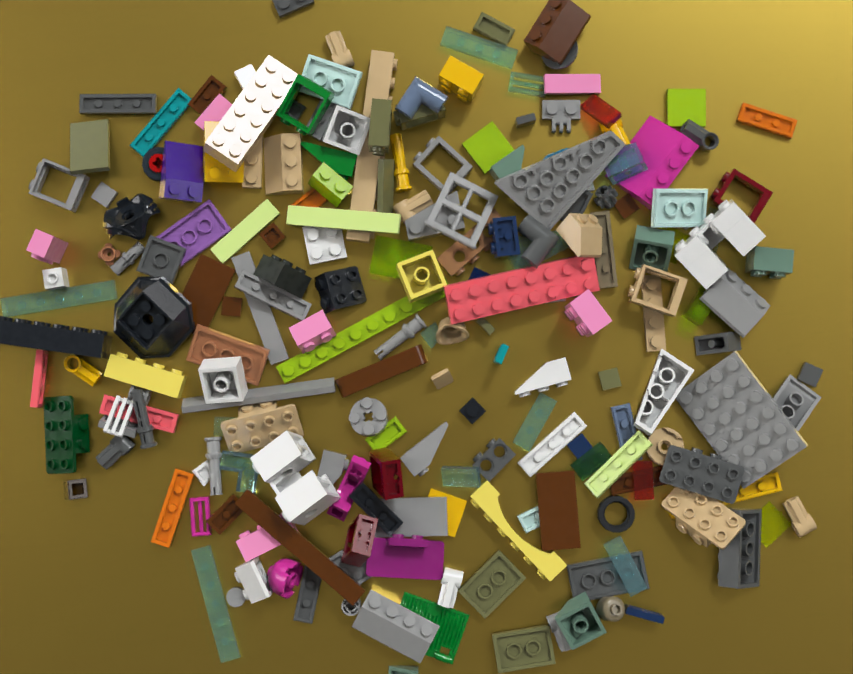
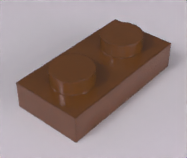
[188,75,227,115]
[206,493,243,535]

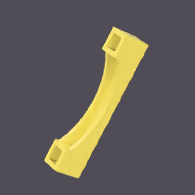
[470,480,567,581]

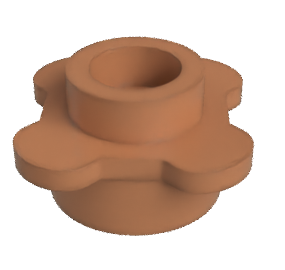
[98,243,121,266]

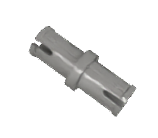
[110,241,145,276]

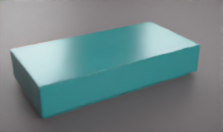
[493,344,509,365]

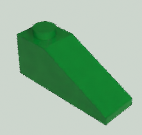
[301,141,357,181]

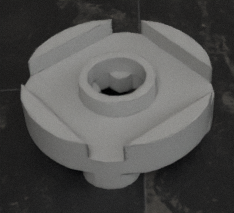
[349,397,388,437]

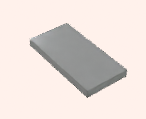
[375,497,448,537]

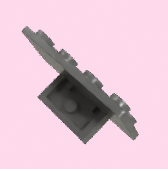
[659,445,744,504]

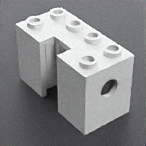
[674,199,766,290]
[250,430,341,525]

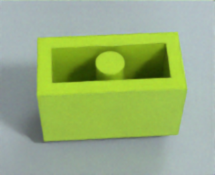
[308,162,353,208]

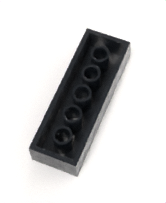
[0,316,113,359]

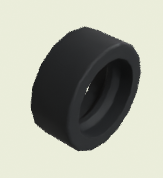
[597,496,635,533]

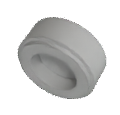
[226,587,246,607]

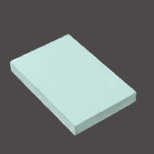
[299,54,363,109]
[651,188,708,228]

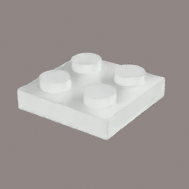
[302,227,347,265]

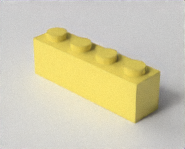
[104,352,187,398]

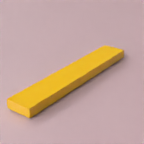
[668,472,783,519]

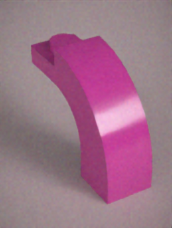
[327,455,371,522]

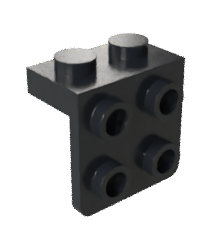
[314,266,367,314]

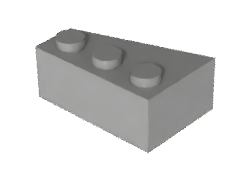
[405,191,465,242]

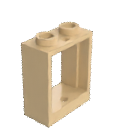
[627,264,688,317]

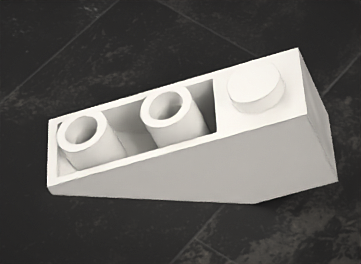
[514,357,572,397]

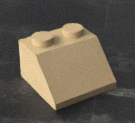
[556,213,602,258]

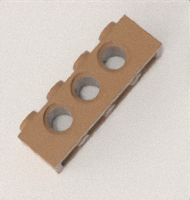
[437,209,501,278]

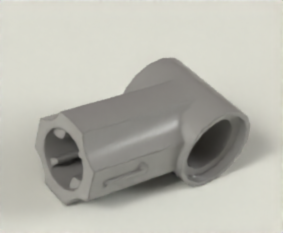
[546,612,571,652]

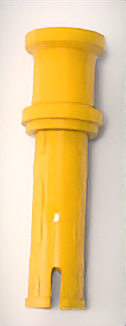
[390,133,412,193]

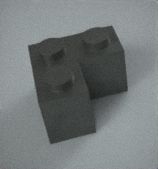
[253,254,312,299]

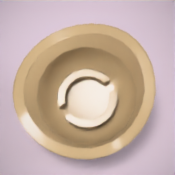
[436,317,469,345]

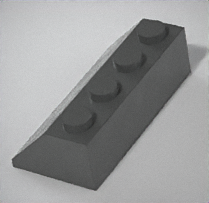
[717,508,762,589]

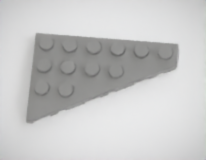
[494,131,626,230]

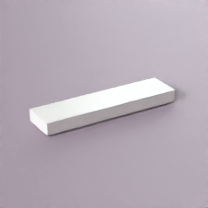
[517,412,587,477]

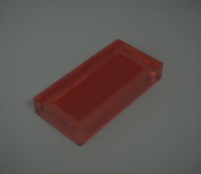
[580,94,622,128]
[632,461,654,500]

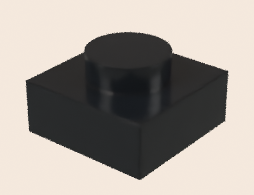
[459,397,486,424]

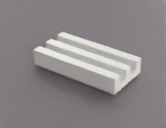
[103,395,134,438]

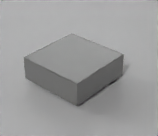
[91,181,118,209]

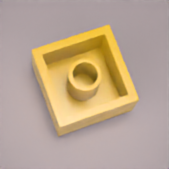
[439,55,484,102]

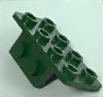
[43,396,90,474]

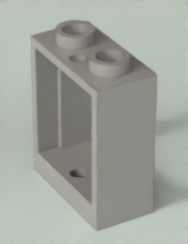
[413,136,473,195]
[28,158,90,213]

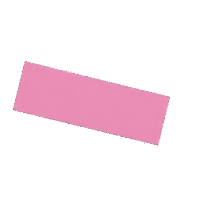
[543,74,601,94]

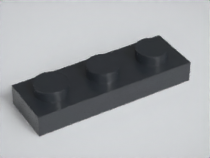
[349,481,404,536]

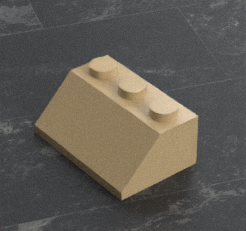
[264,133,304,195]

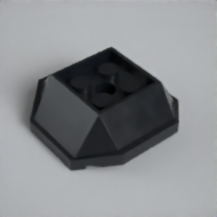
[114,276,196,359]

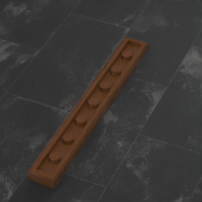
[235,489,366,606]

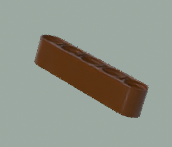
[335,344,429,398]

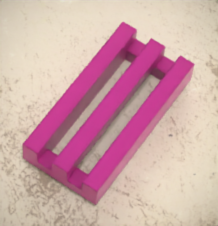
[189,496,212,537]

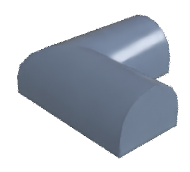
[395,76,449,119]

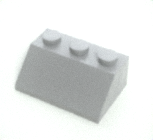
[700,267,771,338]

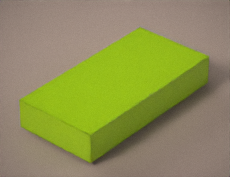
[365,416,407,450]

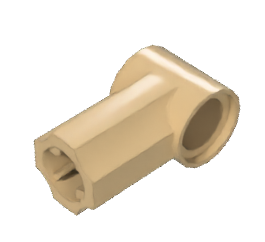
[325,31,355,67]
[393,189,434,224]
[782,496,817,538]

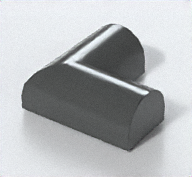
[518,215,560,269]

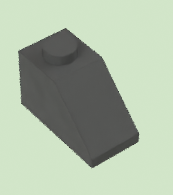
[694,332,742,356]

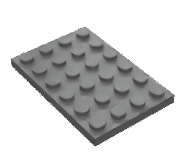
[675,351,808,489]

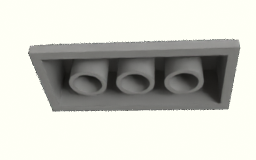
[352,590,440,663]

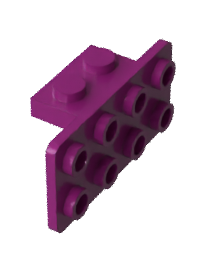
[366,534,444,580]

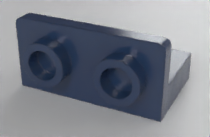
[488,216,520,259]

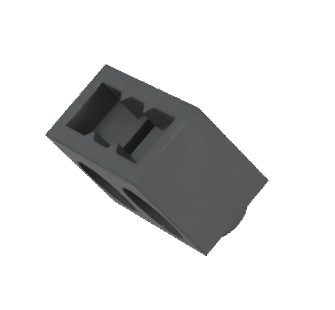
[472,438,516,482]

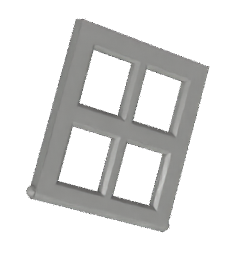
[424,172,498,249]

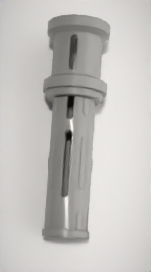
[374,314,427,360]
[204,437,223,496]

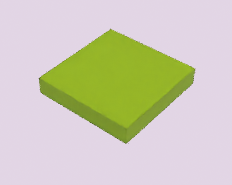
[667,89,706,128]
[462,121,514,175]

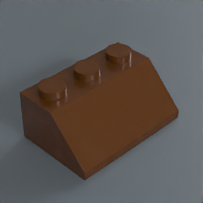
[524,0,591,65]

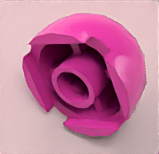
[267,558,303,599]

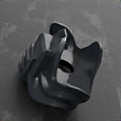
[103,193,160,240]

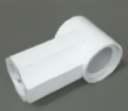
[437,567,464,608]

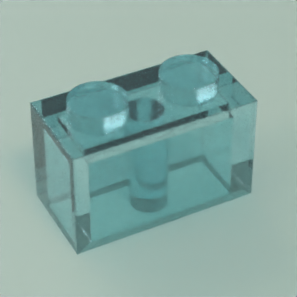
[604,142,648,185]

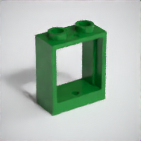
[276,74,335,136]

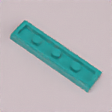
[129,88,191,157]

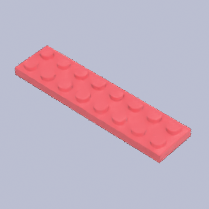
[443,255,600,324]

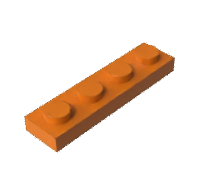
[151,468,195,548]

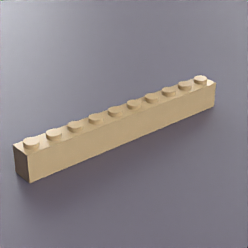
[346,50,398,244]

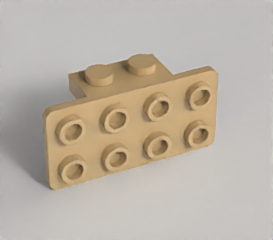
[221,401,304,455]
[662,487,746,549]

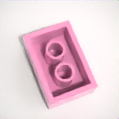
[564,289,612,337]

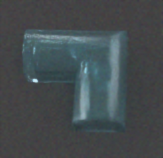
[220,450,258,494]

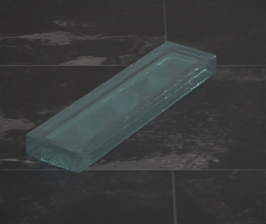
[440,26,518,69]

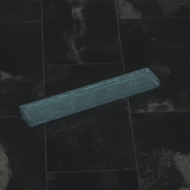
[0,280,118,317]
[191,545,241,663]

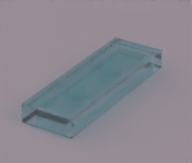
[513,392,557,452]
[603,536,648,597]

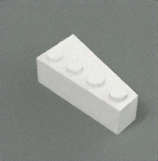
[633,349,694,436]

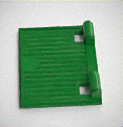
[400,592,470,664]

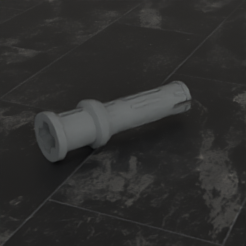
[130,389,158,449]

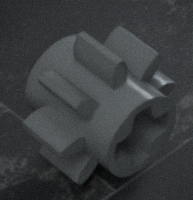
[593,185,619,209]

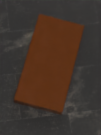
[182,254,236,335]
[535,470,581,551]

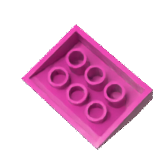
[605,116,699,210]

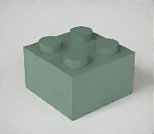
[745,246,794,279]

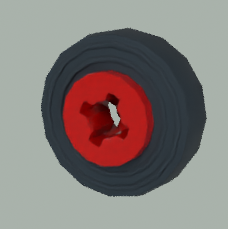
[142,147,164,181]

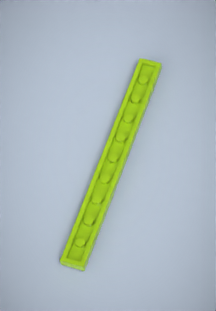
[276,276,449,383]

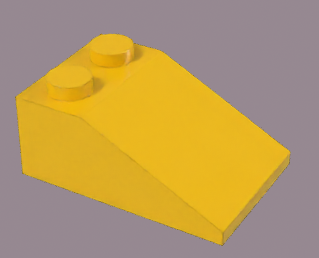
[203,121,244,183]

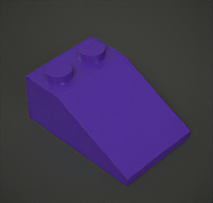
[159,141,204,203]

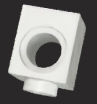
[42,267,70,291]

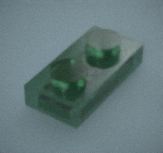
[570,442,612,481]

